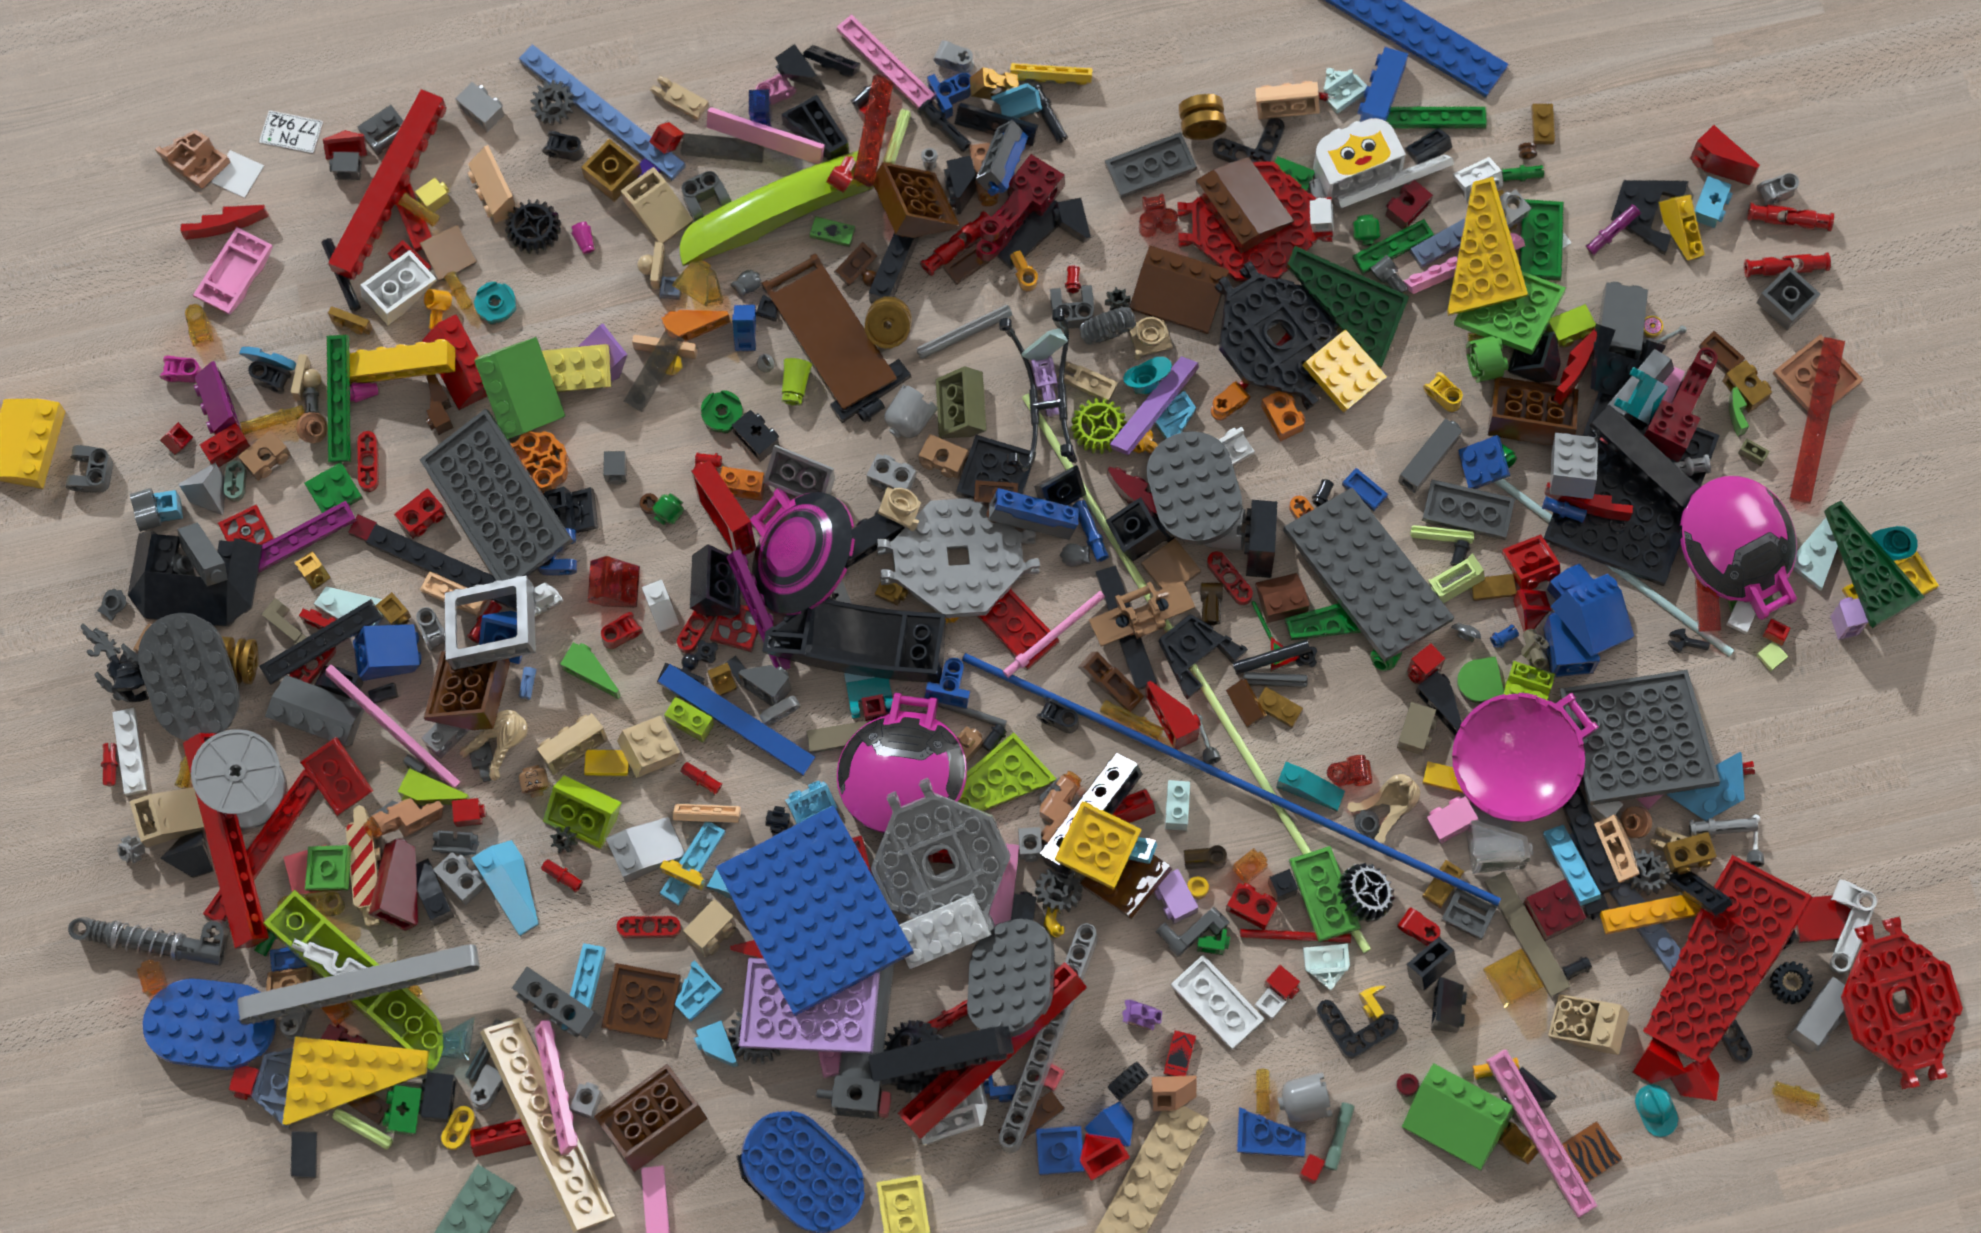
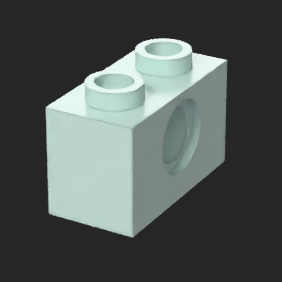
[1165,780,1190,831]

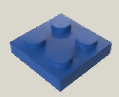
[1458,435,1510,489]
[1036,1126,1084,1175]

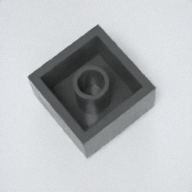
[1756,266,1821,331]

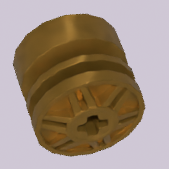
[221,636,259,684]

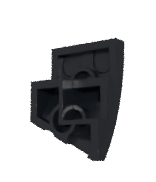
[544,486,598,533]

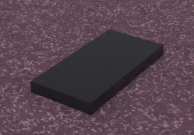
[987,200,1058,270]

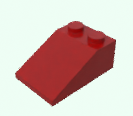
[1690,125,1760,185]
[1145,681,1201,750]

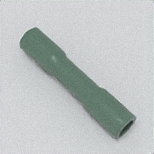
[1324,1102,1355,1171]

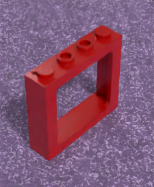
[691,460,756,556]

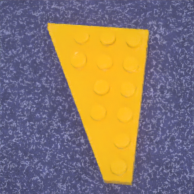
[1447,177,1528,316]
[282,1037,429,1125]

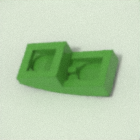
[1729,387,1749,437]

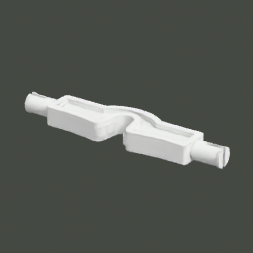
[291,939,367,976]

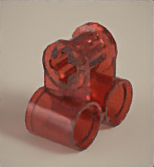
[1139,193,1178,237]
[1327,755,1373,786]

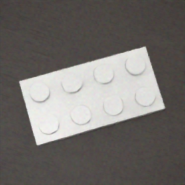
[899,893,991,969]
[1171,955,1264,1050]

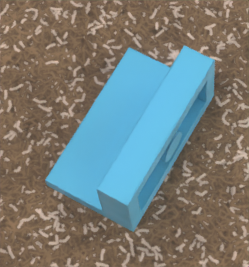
[992,83,1042,119]

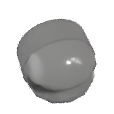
[757,354,774,372]

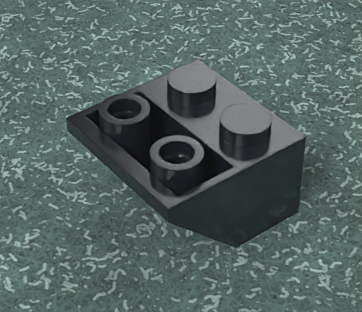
[944,155,976,215]

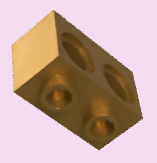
[1663,832,1717,874]

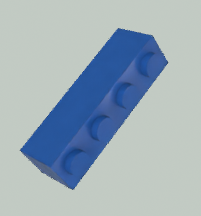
[1358,47,1408,122]

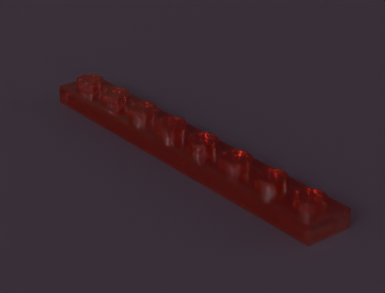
[1789,337,1845,504]

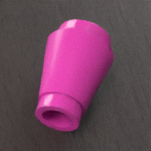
[571,222,595,254]
[350,382,378,403]

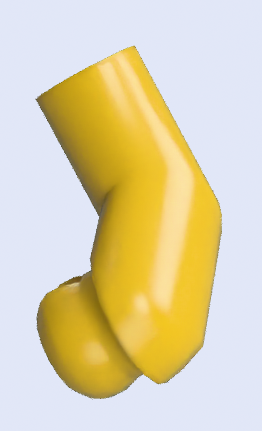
[1044,907,1065,938]

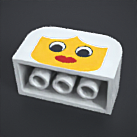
[1313,119,1406,199]

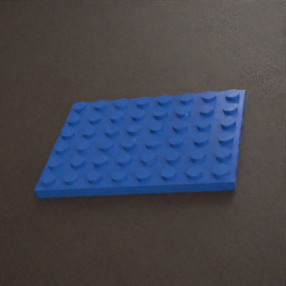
[716,805,914,1017]

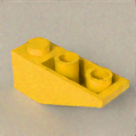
[1659,194,1705,260]

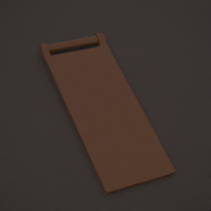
[761,253,897,410]

